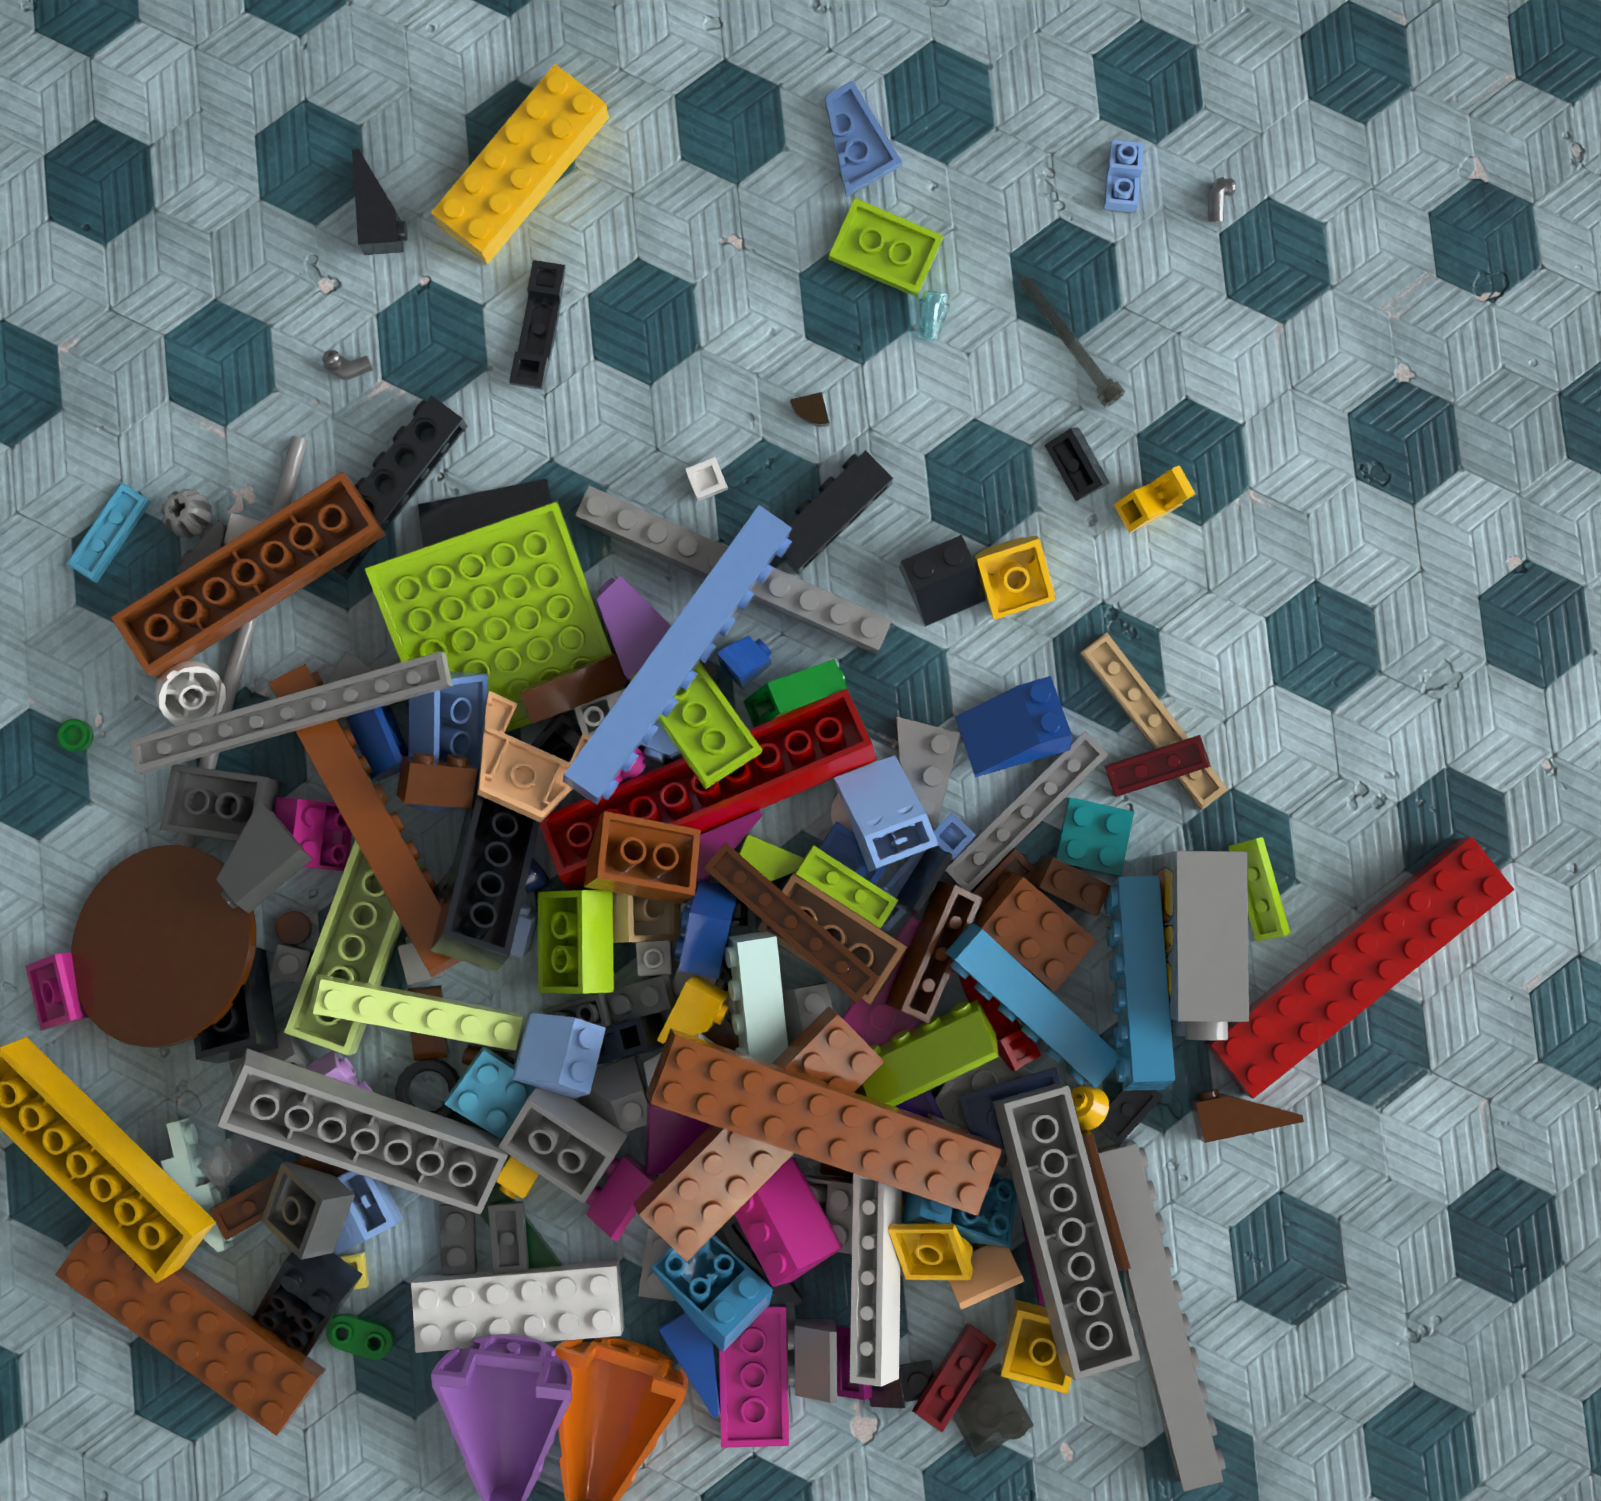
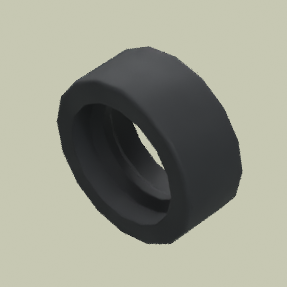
[395,1059,460,1117]

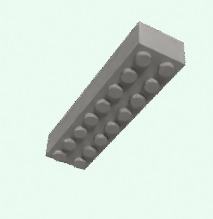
[217,1049,508,1215]
[993,1084,1141,1381]

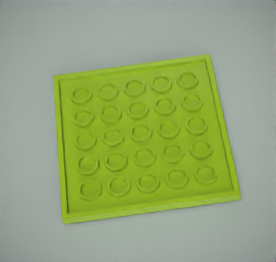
[365,501,626,732]

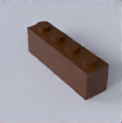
[885,881,983,1023]

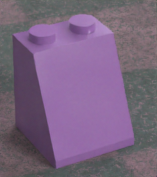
[597,575,671,683]

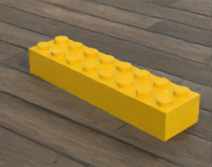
[0,1037,216,1283]

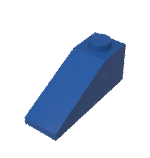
[717,636,772,690]
[659,1310,720,1418]

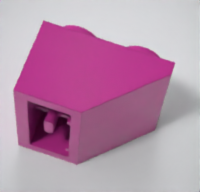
[274,797,352,871]

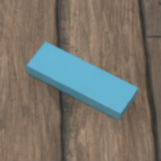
[66,482,152,583]

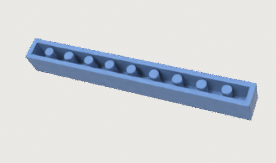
[563,505,792,805]

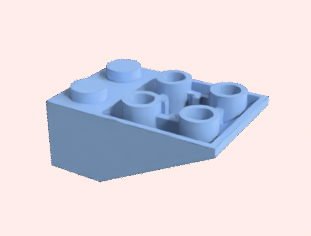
[833,755,938,872]
[334,1171,403,1255]

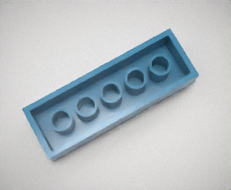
[1104,876,1175,1091]

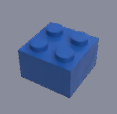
[675,880,737,979]

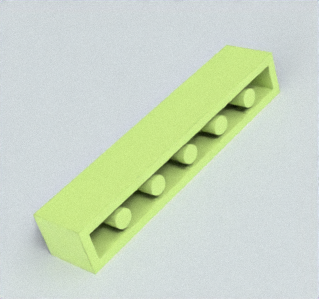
[309,974,523,1051]

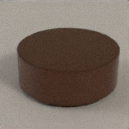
[276,911,312,945]

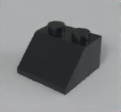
[899,535,985,627]

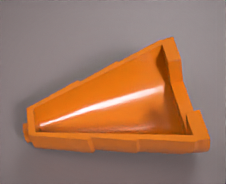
[555,1337,688,1501]

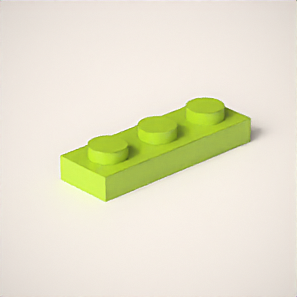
[1228,837,1291,942]
[795,845,898,929]

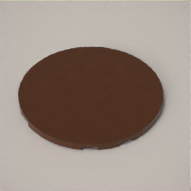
[71,845,256,1048]

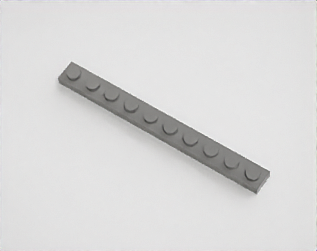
[129,651,453,774]

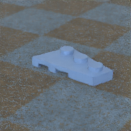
[825,80,902,198]

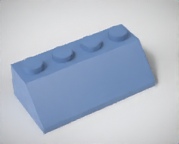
[408,672,488,814]

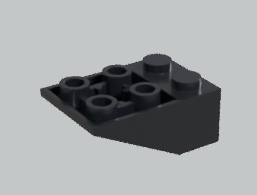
[253,1252,363,1356]

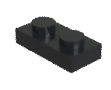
[1097,1087,1163,1146]

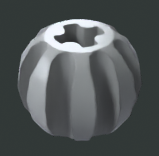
[161,489,212,538]

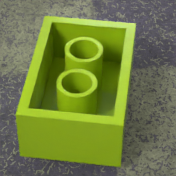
[538,890,614,994]

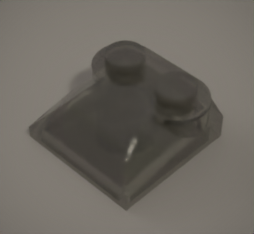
[952,1362,1034,1458]

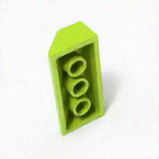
[863,999,998,1106]

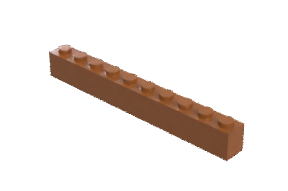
[268,664,461,977]

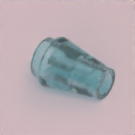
[919,291,951,341]

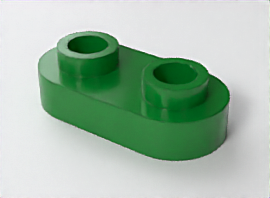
[326,1313,395,1360]

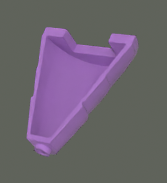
[431,1334,572,1501]

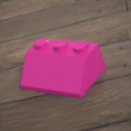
[734,1158,843,1287]

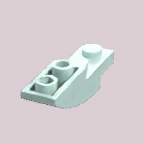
[161,1118,235,1252]

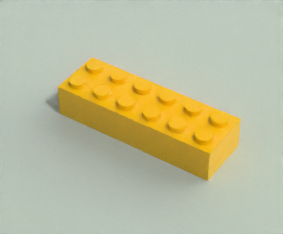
[431,64,609,265]

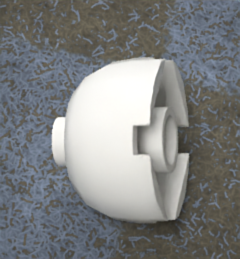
[155,659,226,726]

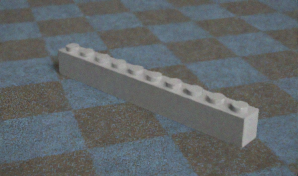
[575,486,892,655]
[1097,1140,1226,1492]

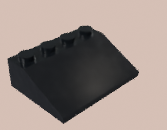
[418,479,552,547]

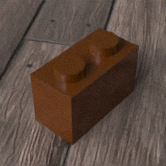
[397,752,477,809]
[1029,855,1111,916]

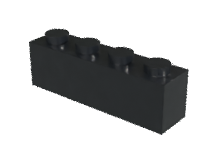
[782,450,893,575]

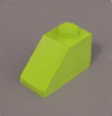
[739,834,804,881]

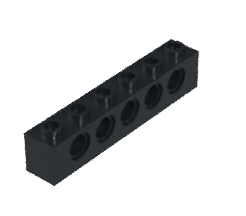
[333,395,468,580]

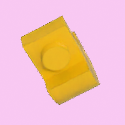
[1113,465,1195,533]

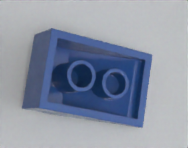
[955,676,1072,778]

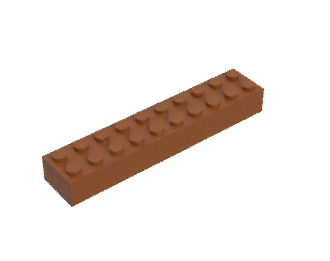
[646,1028,1002,1216]

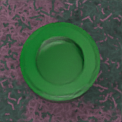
[57,719,94,753]

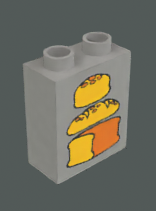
[1152,851,1249,1040]

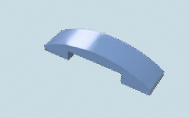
[881,812,976,934]

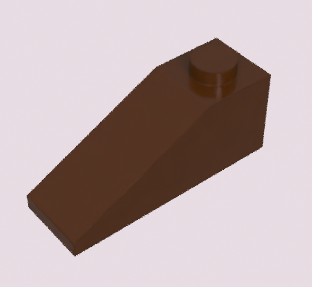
[1190,1089,1304,1143]

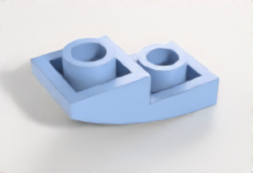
[1104,140,1144,213]

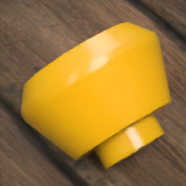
[1070,1086,1109,1130]

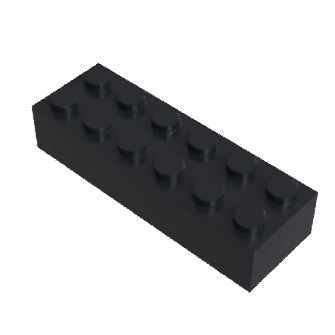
[431,767,540,972]

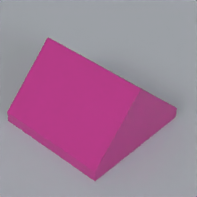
[25,953,90,1031]

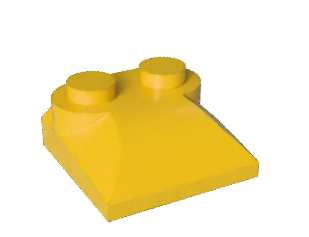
[974,536,1056,620]
[888,1223,974,1280]

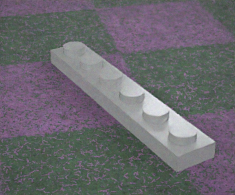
[945,731,1109,892]

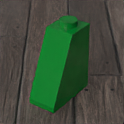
[743,659,847,728]

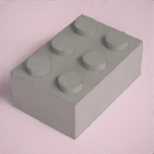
[498,1087,628,1204]

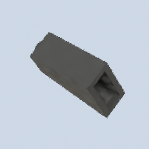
[216,802,312,913]

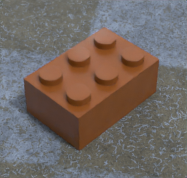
[972,872,1098,992]

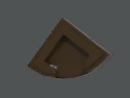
[790,392,830,427]

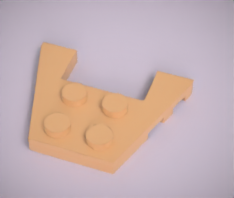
[477,691,591,822]

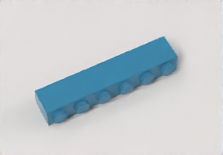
[945,923,1121,1088]

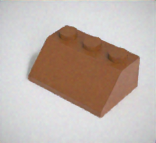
[584,811,701,904]

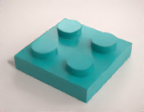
[1055,797,1134,877]

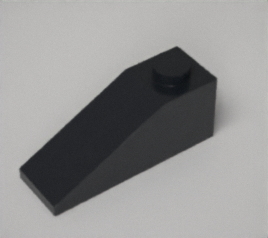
[352,149,408,255]
[597,1013,665,1065]

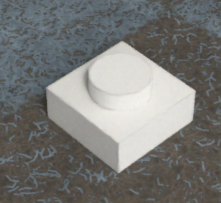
[685,457,728,501]

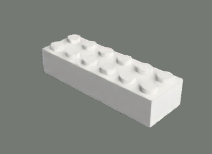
[411,1260,625,1353]

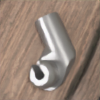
[1208,177,1236,222]
[322,350,373,380]

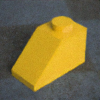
[657,975,730,1044]

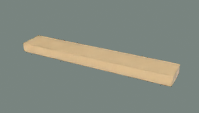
[1079,633,1228,810]

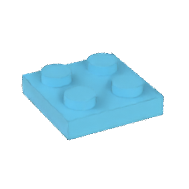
[444,1046,536,1139]

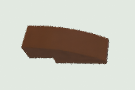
[520,653,628,724]

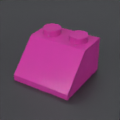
[585,1153,659,1242]

